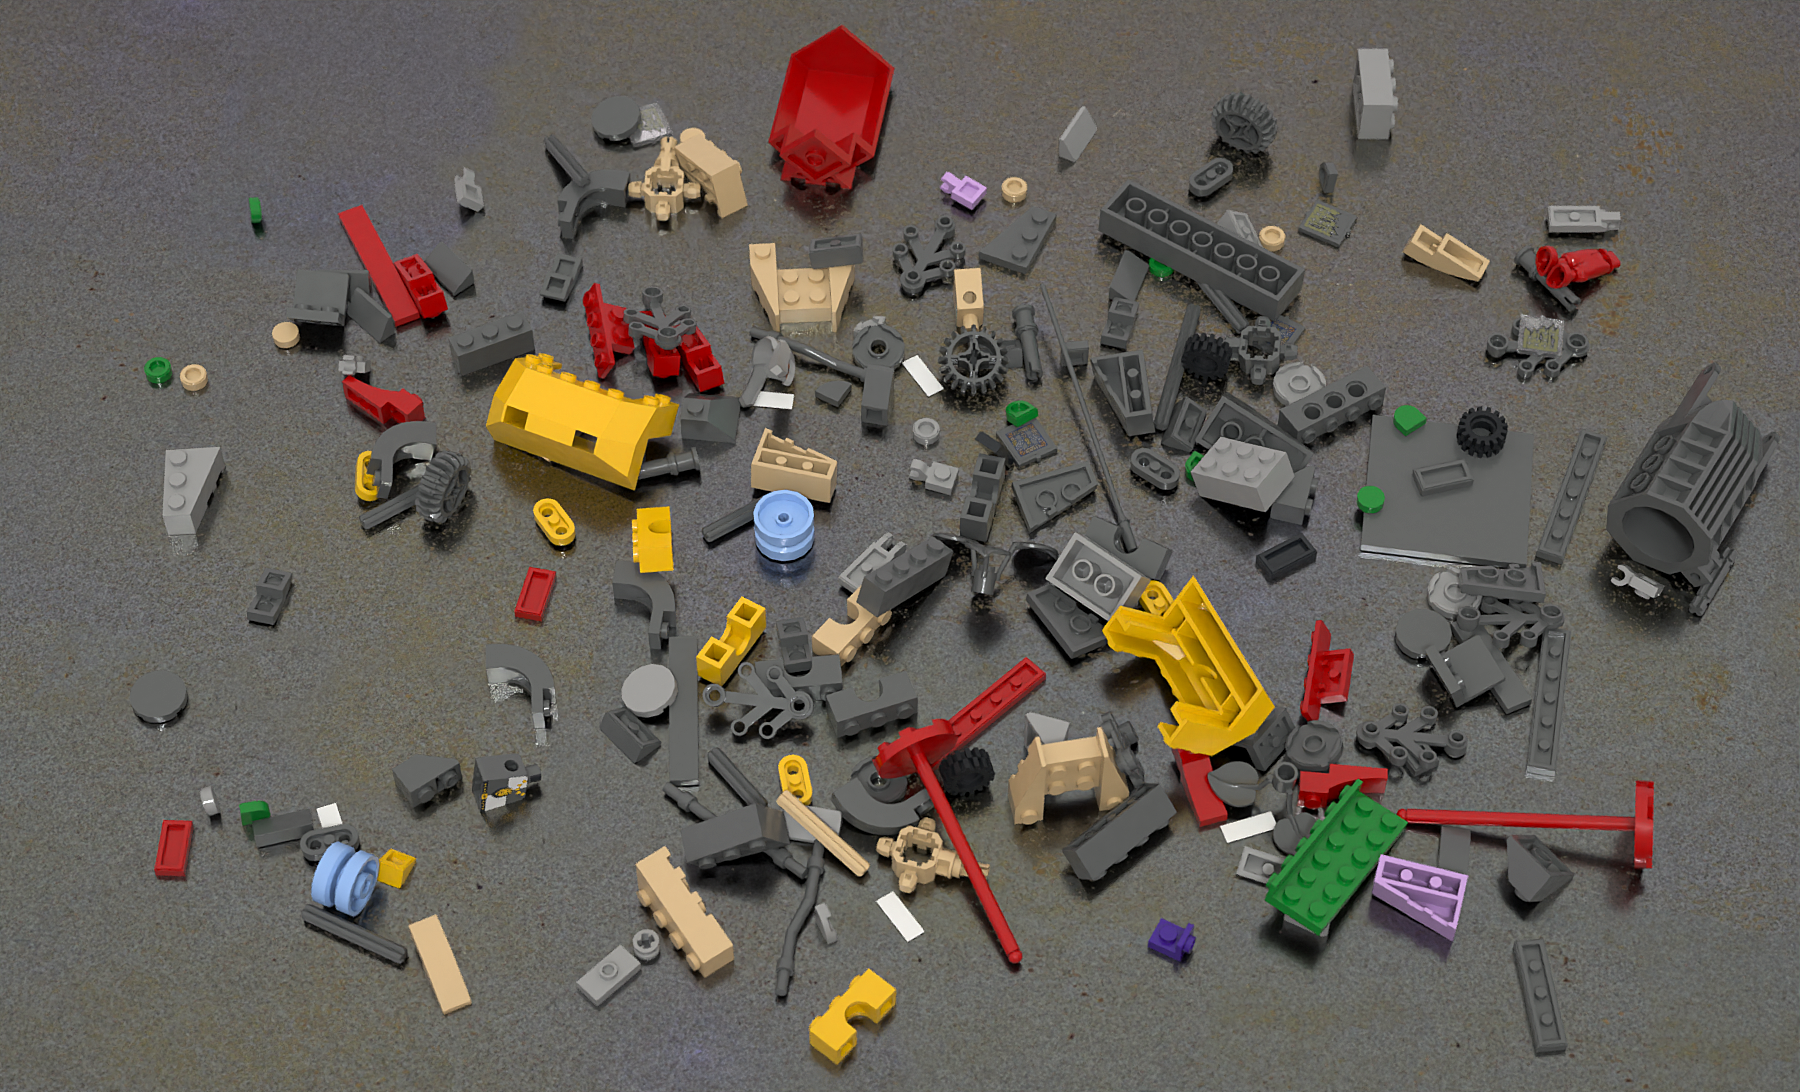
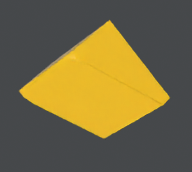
[377,849,416,888]

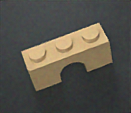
[812,584,892,666]

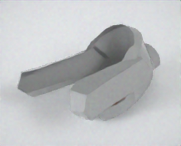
[739,336,795,408]

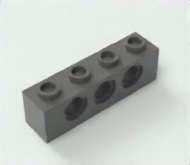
[1277,366,1386,444]

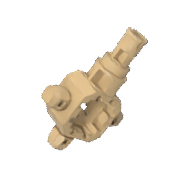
[628,137,701,221]
[876,817,990,893]

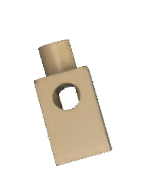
[953,268,984,332]

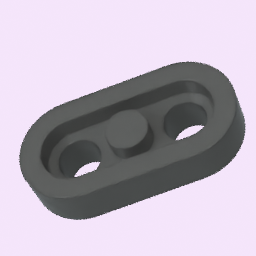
[1189,158,1233,196]
[1130,448,1180,490]
[300,824,360,861]

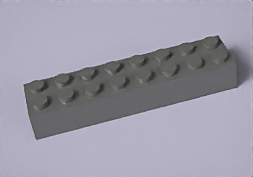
[1098,179,1305,322]

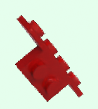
[583,283,635,379]
[1300,620,1354,722]

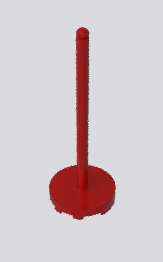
[872,719,1023,963]
[1396,780,1654,869]

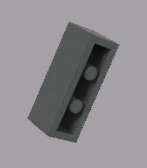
[448,311,535,376]

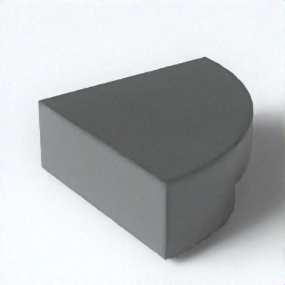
[815,381,852,407]

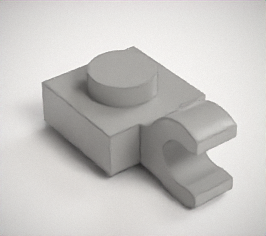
[455,168,484,212]
[338,354,371,376]
[909,459,959,495]
[1611,564,1664,599]

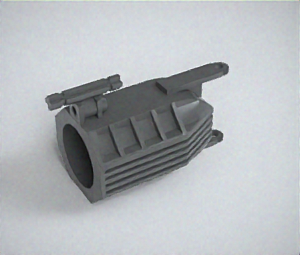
[1606,363,1780,616]

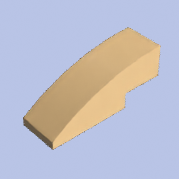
[1402,224,1490,281]
[408,915,472,1014]

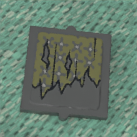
[1298,200,1357,248]

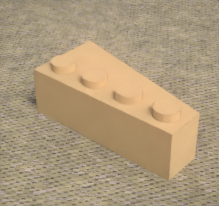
[635,846,734,978]

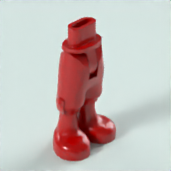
[1535,245,1620,289]

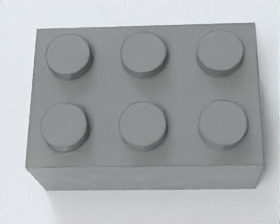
[1352,49,1398,139]
[1191,437,1295,512]
[1045,532,1151,621]

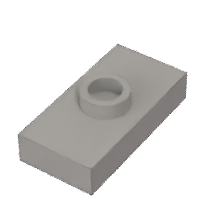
[576,945,641,1007]

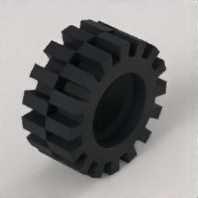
[1181,333,1232,380]
[1456,406,1508,458]
[939,747,995,796]

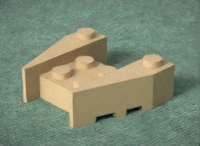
[749,243,855,332]
[1008,727,1129,824]

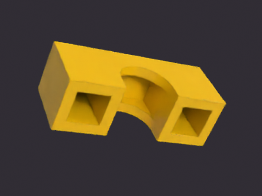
[632,506,674,573]
[696,597,766,686]
[809,969,896,1065]

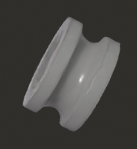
[633,929,660,960]

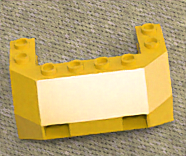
[486,353,679,491]
[1102,575,1275,756]

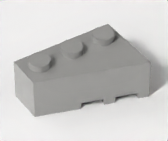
[163,447,225,535]

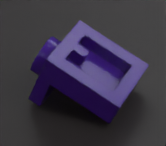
[1148,918,1196,961]

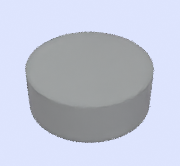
[913,418,940,445]
[200,785,220,816]

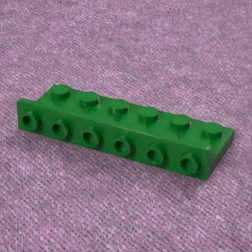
[1264,779,1408,936]

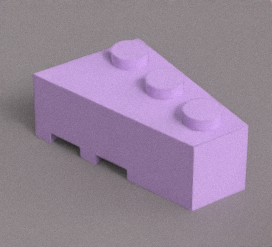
[1372,855,1468,942]

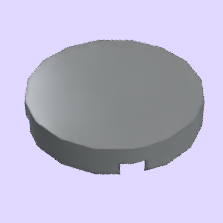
[1272,362,1326,406]
[1427,568,1483,620]
[621,664,678,718]

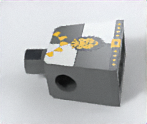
[472,753,541,812]

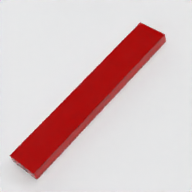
[338,205,420,327]
[917,657,1046,773]

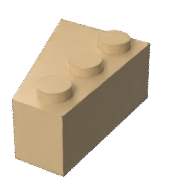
[674,134,748,218]
[751,428,837,503]

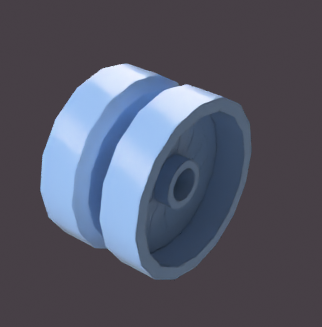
[753,490,815,561]
[311,841,379,917]

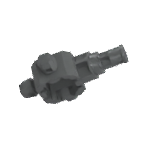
[1222,316,1298,385]

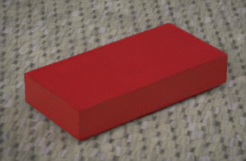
[514,567,557,622]
[154,820,194,876]

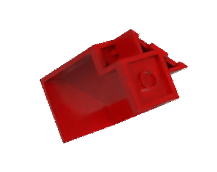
[768,25,895,189]

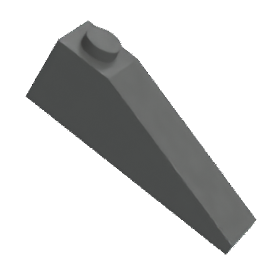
[1194,392,1315,473]

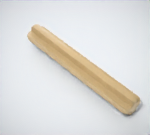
[776,790,870,877]

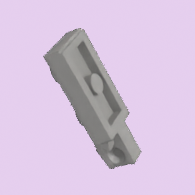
[1547,206,1621,232]

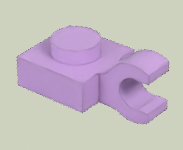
[940,172,987,210]

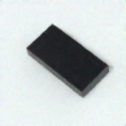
[975,431,1015,468]
[1256,532,1317,580]

